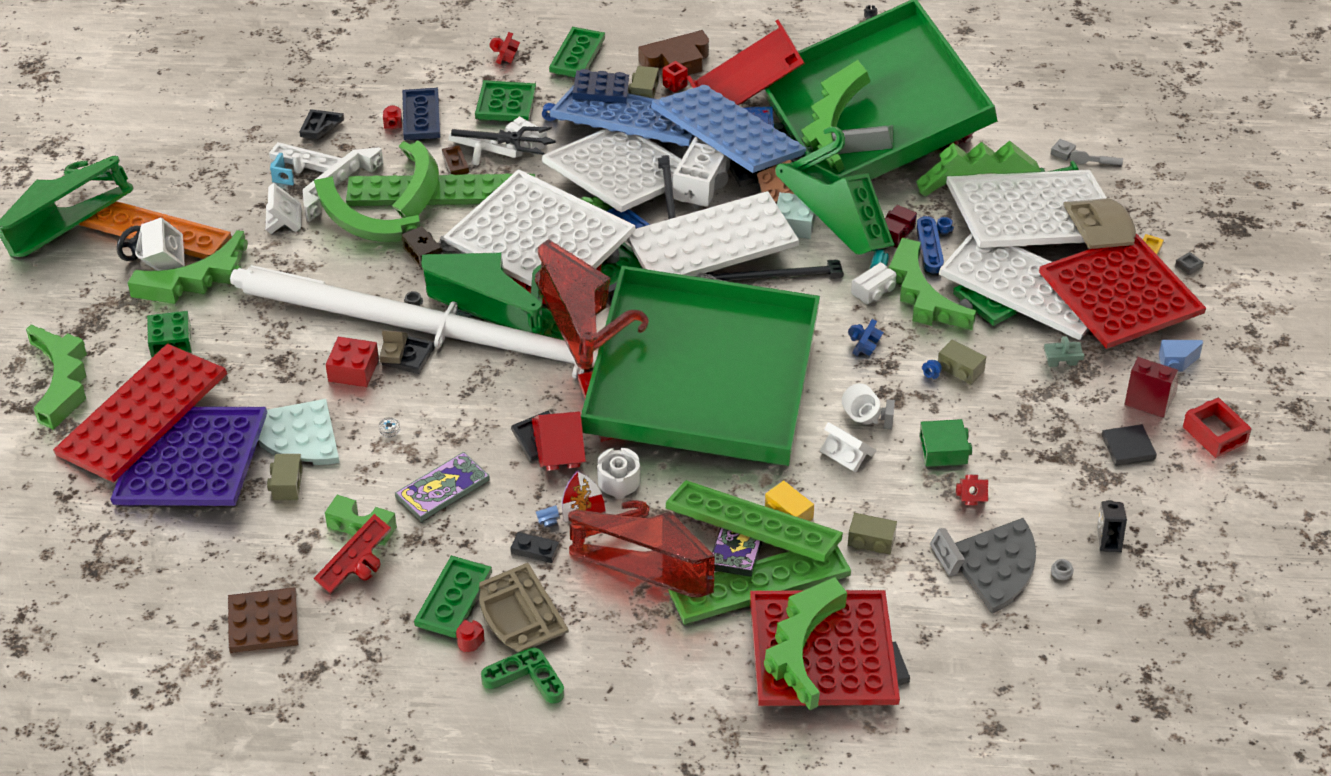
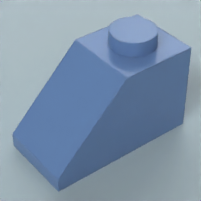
[1159,340,1203,372]

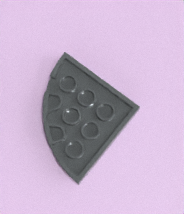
[955,518,1036,613]

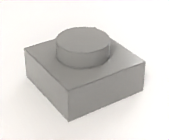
[1050,139,1076,160]
[880,399,895,429]

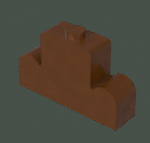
[638,30,709,75]

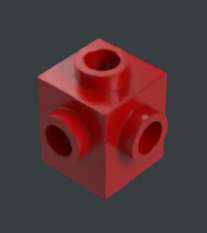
[662,61,688,93]
[956,474,988,505]

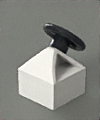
[117,218,185,271]

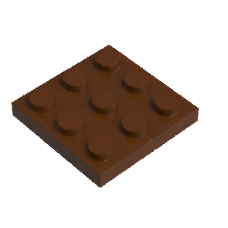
[228,587,299,653]

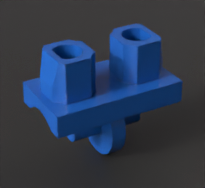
[848,319,884,357]

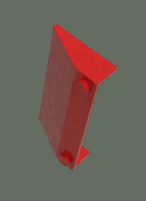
[687,19,805,106]

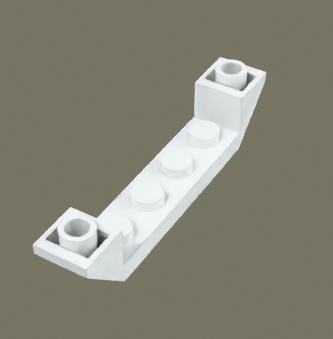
[303,147,383,222]

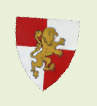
[562,471,606,522]

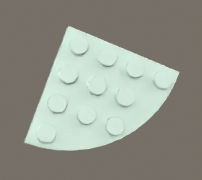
[258,399,340,465]

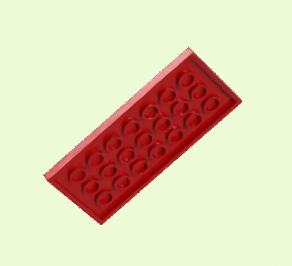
[53,344,228,483]

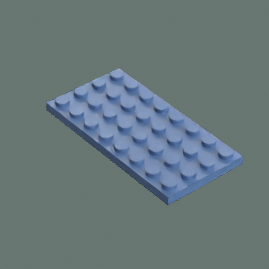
[550,85,695,146]
[651,85,806,173]

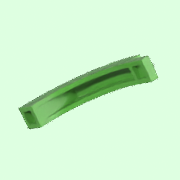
[392,140,439,218]
[314,176,421,242]

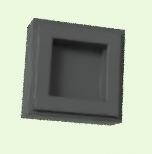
[1175,252,1204,275]

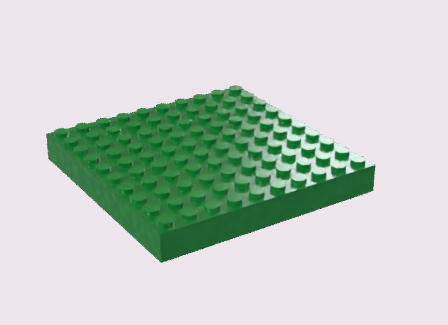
[761,0,998,180]
[581,266,820,466]

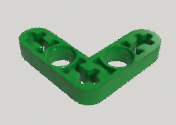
[481,648,564,704]

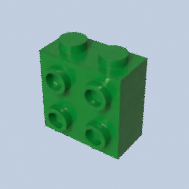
[147,311,192,357]
[919,419,972,467]

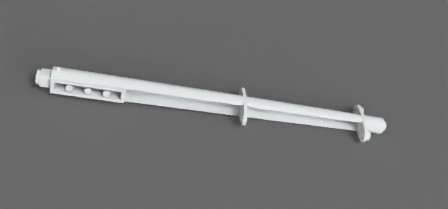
[230,265,599,379]

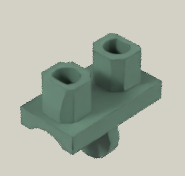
[1044,336,1085,367]

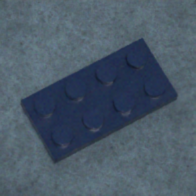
[402,87,440,140]

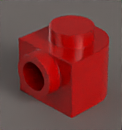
[383,105,402,129]
[456,620,485,652]

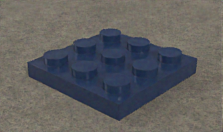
[572,69,629,104]

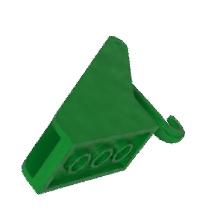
[775,126,894,255]
[0,156,134,257]
[421,252,560,336]

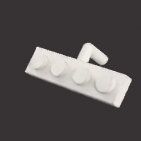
[448,133,523,165]
[269,142,342,174]

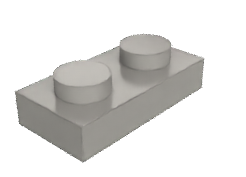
[930,528,965,576]

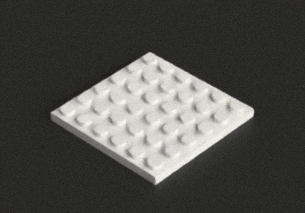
[542,129,682,212]

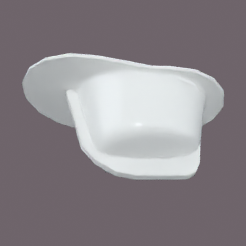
[842,383,881,425]

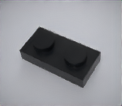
[510,532,560,563]

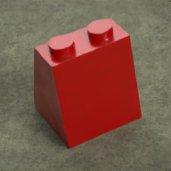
[532,411,586,471]

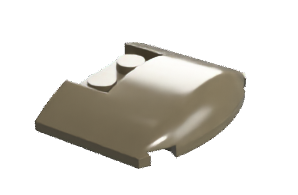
[1063,198,1136,249]
[479,562,569,653]

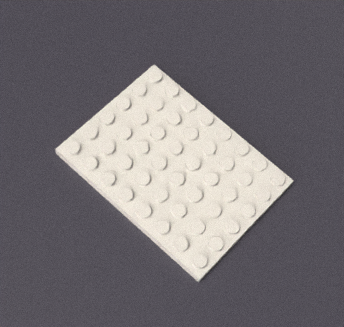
[443,169,636,302]
[946,170,1106,248]

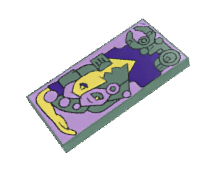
[395,452,490,522]

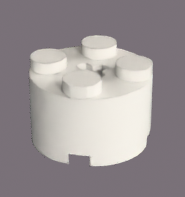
[597,448,640,499]

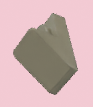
[379,330,408,364]

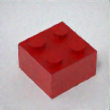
[325,336,379,387]

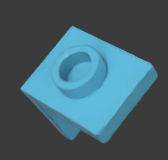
[270,152,294,185]

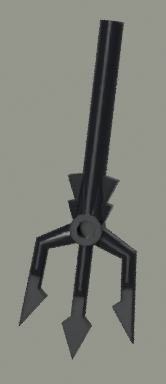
[451,126,556,155]

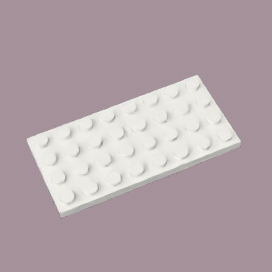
[627,191,799,276]
[939,233,1089,340]

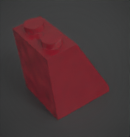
[1124,357,1178,418]

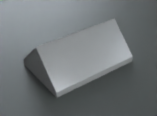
[832,125,893,154]

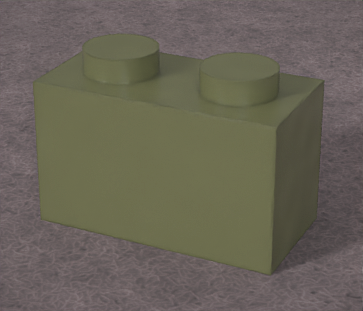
[628,66,659,99]
[938,339,986,385]
[267,454,303,500]
[847,512,897,555]

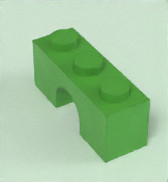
[325,494,397,545]

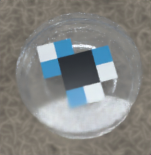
[379,417,400,437]

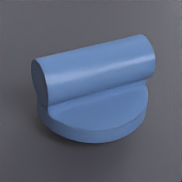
[536,505,560,527]

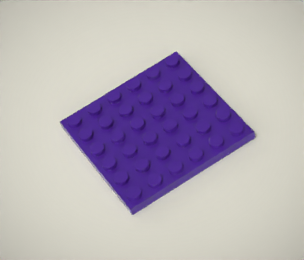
[110,407,268,506]

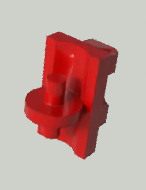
[489,32,520,64]

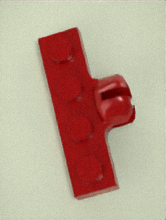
[313,514,391,595]

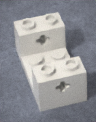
[672,136,731,207]

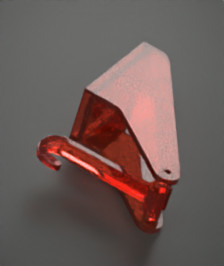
[535,239,649,369]
[568,500,715,598]

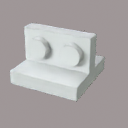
[265,183,301,234]
[820,422,876,472]

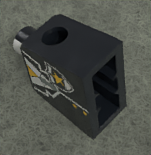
[1097,500,1127,552]

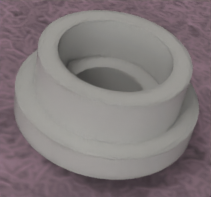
[1051,559,1074,580]

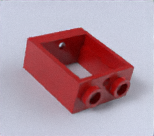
[1183,397,1252,458]

